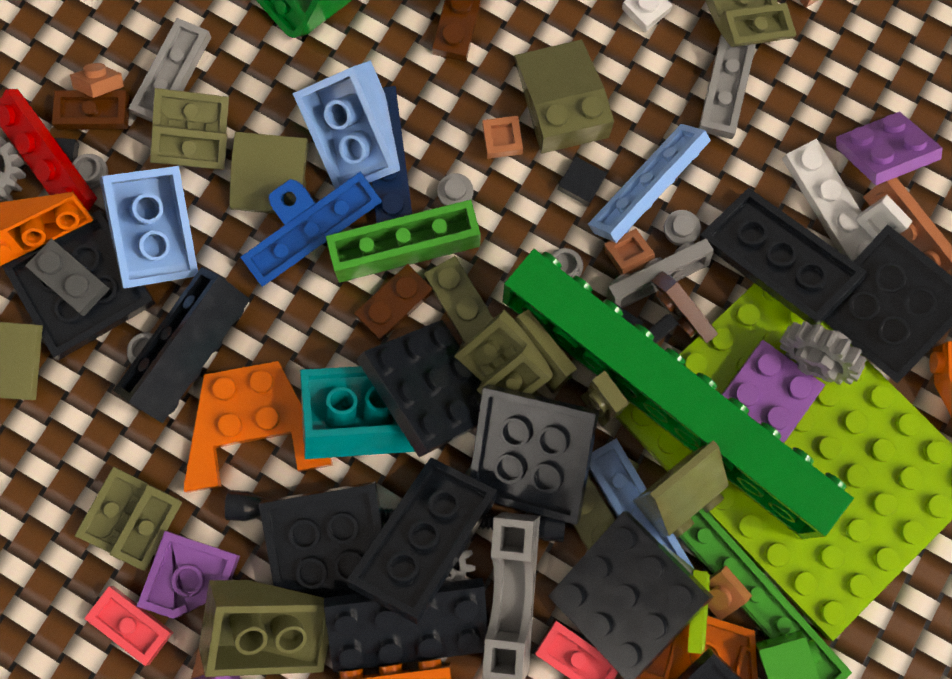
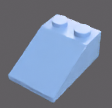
[292,60,400,189]
[100,166,198,289]

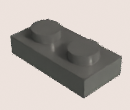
[25,238,110,316]

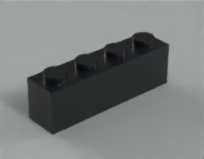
[113,267,251,423]

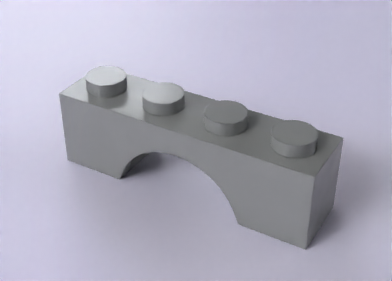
[482,512,540,679]

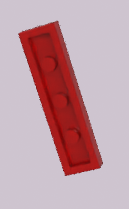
[0,89,98,212]

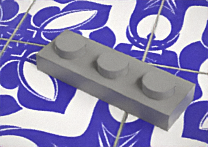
[128,18,211,122]
[698,34,756,139]
[607,238,714,308]

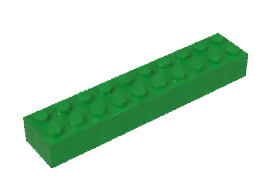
[502,249,854,539]

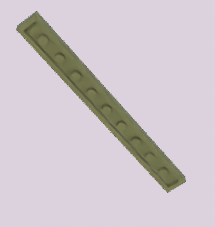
[424,256,615,550]

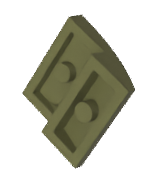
[706,0,796,47]
[150,88,229,170]
[230,132,309,214]
[515,309,577,395]
[454,310,553,395]
[0,322,43,400]
[75,466,183,571]

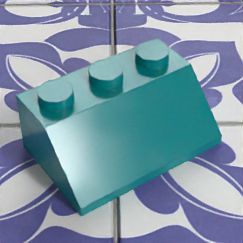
[300,366,415,459]

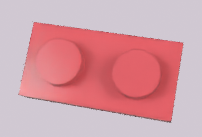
[84,586,174,666]
[534,620,619,679]

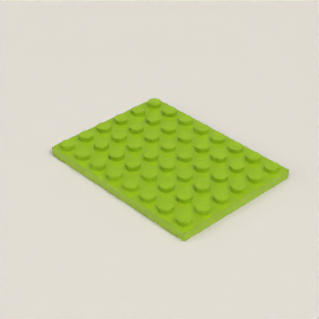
[616,283,952,641]

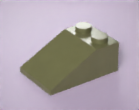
[514,39,614,154]
[633,440,729,538]
[199,580,329,677]

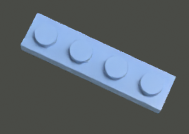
[588,124,711,243]
[589,438,694,575]

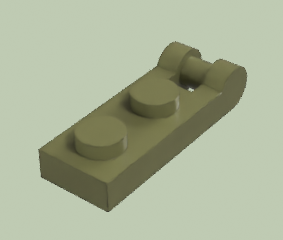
[580,371,629,427]

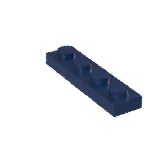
[372,86,412,223]

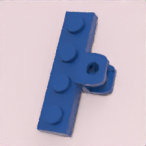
[240,171,382,287]

